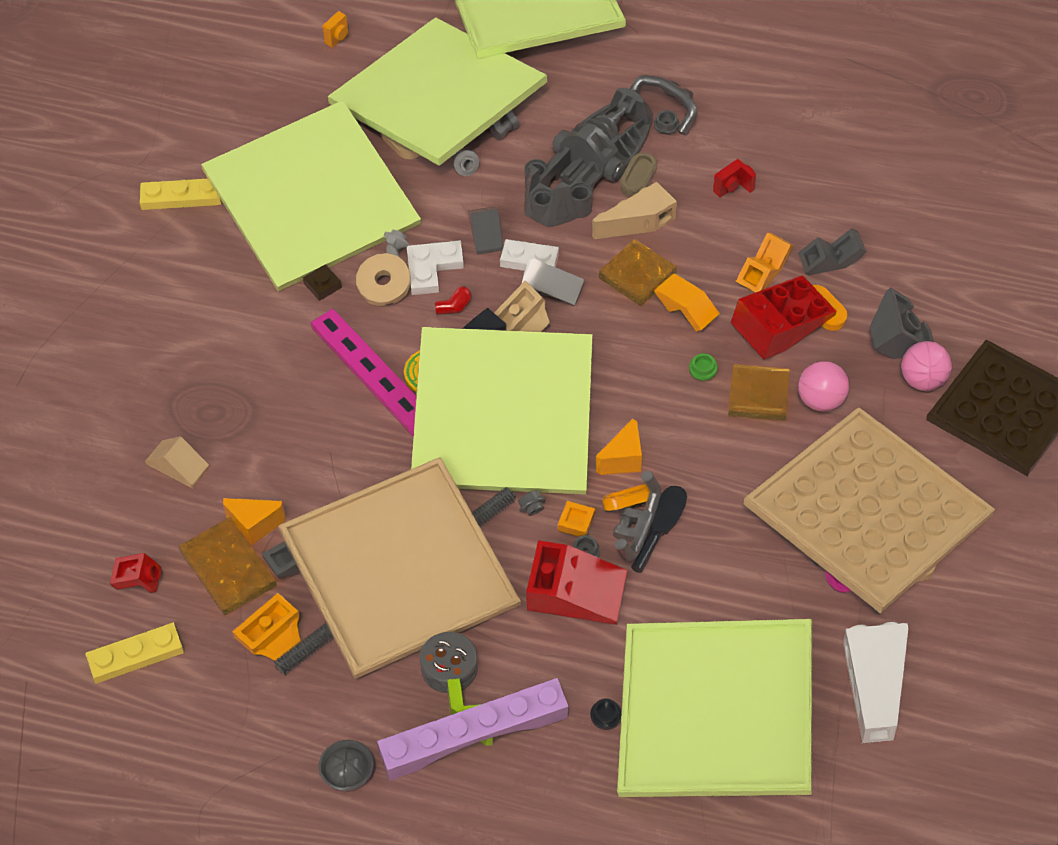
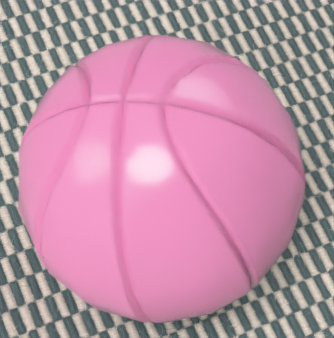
[901,341,952,391]
[798,361,849,412]

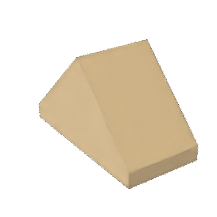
[145,436,210,489]

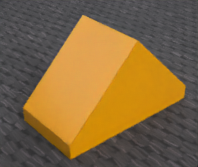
[596,418,642,475]
[223,498,286,545]

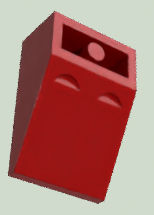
[731,275,837,359]
[526,540,627,625]

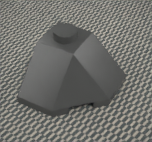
[870,287,934,359]

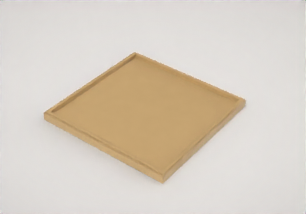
[278,457,521,679]

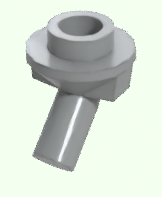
[453,149,479,176]
[384,229,409,257]

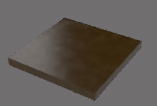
[926,340,1058,477]

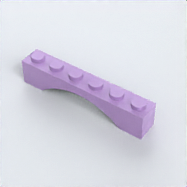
[377,678,569,781]

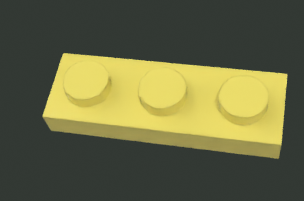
[140,179,221,210]
[85,622,184,684]

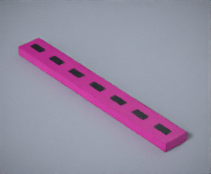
[310,309,417,437]

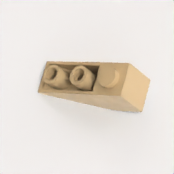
[592,182,677,239]

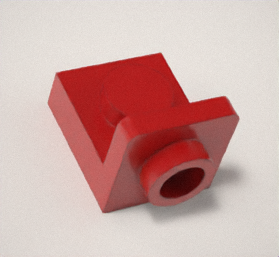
[713,159,756,198]
[110,553,161,593]

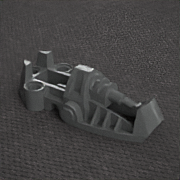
[524,88,653,227]

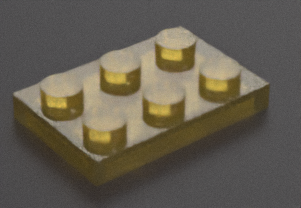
[178,517,277,616]

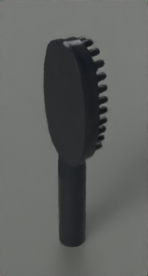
[631,486,687,573]

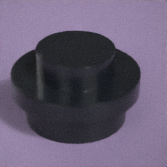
[590,699,622,730]

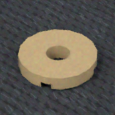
[356,253,411,307]

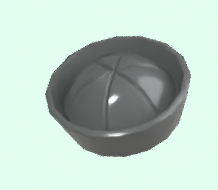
[318,739,374,793]

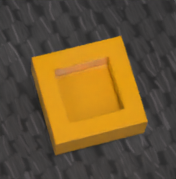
[322,11,349,48]
[558,501,595,537]

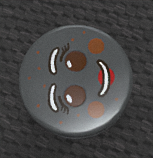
[420,632,478,693]

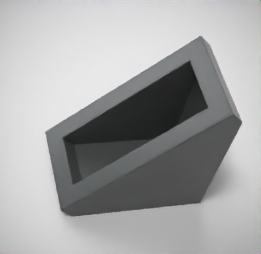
[468,206,503,255]

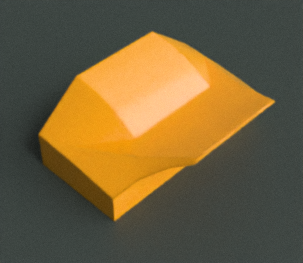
[232,593,301,661]

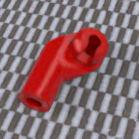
[435,286,472,315]

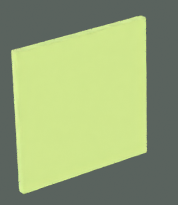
[454,0,626,59]
[328,17,547,166]
[201,100,421,292]
[411,327,592,495]
[617,619,812,797]

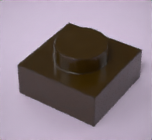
[303,264,342,301]

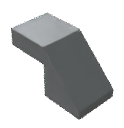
[798,228,867,275]

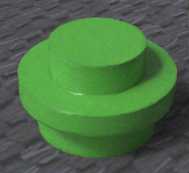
[689,353,718,381]

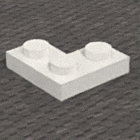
[500,239,559,296]
[407,240,464,295]

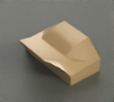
[494,280,550,332]

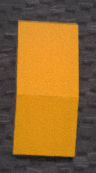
[736,233,794,293]
[653,273,720,331]

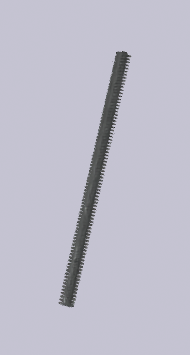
[274,487,516,676]

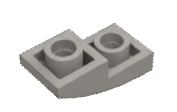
[522,258,584,306]

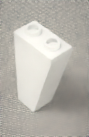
[843,622,908,743]

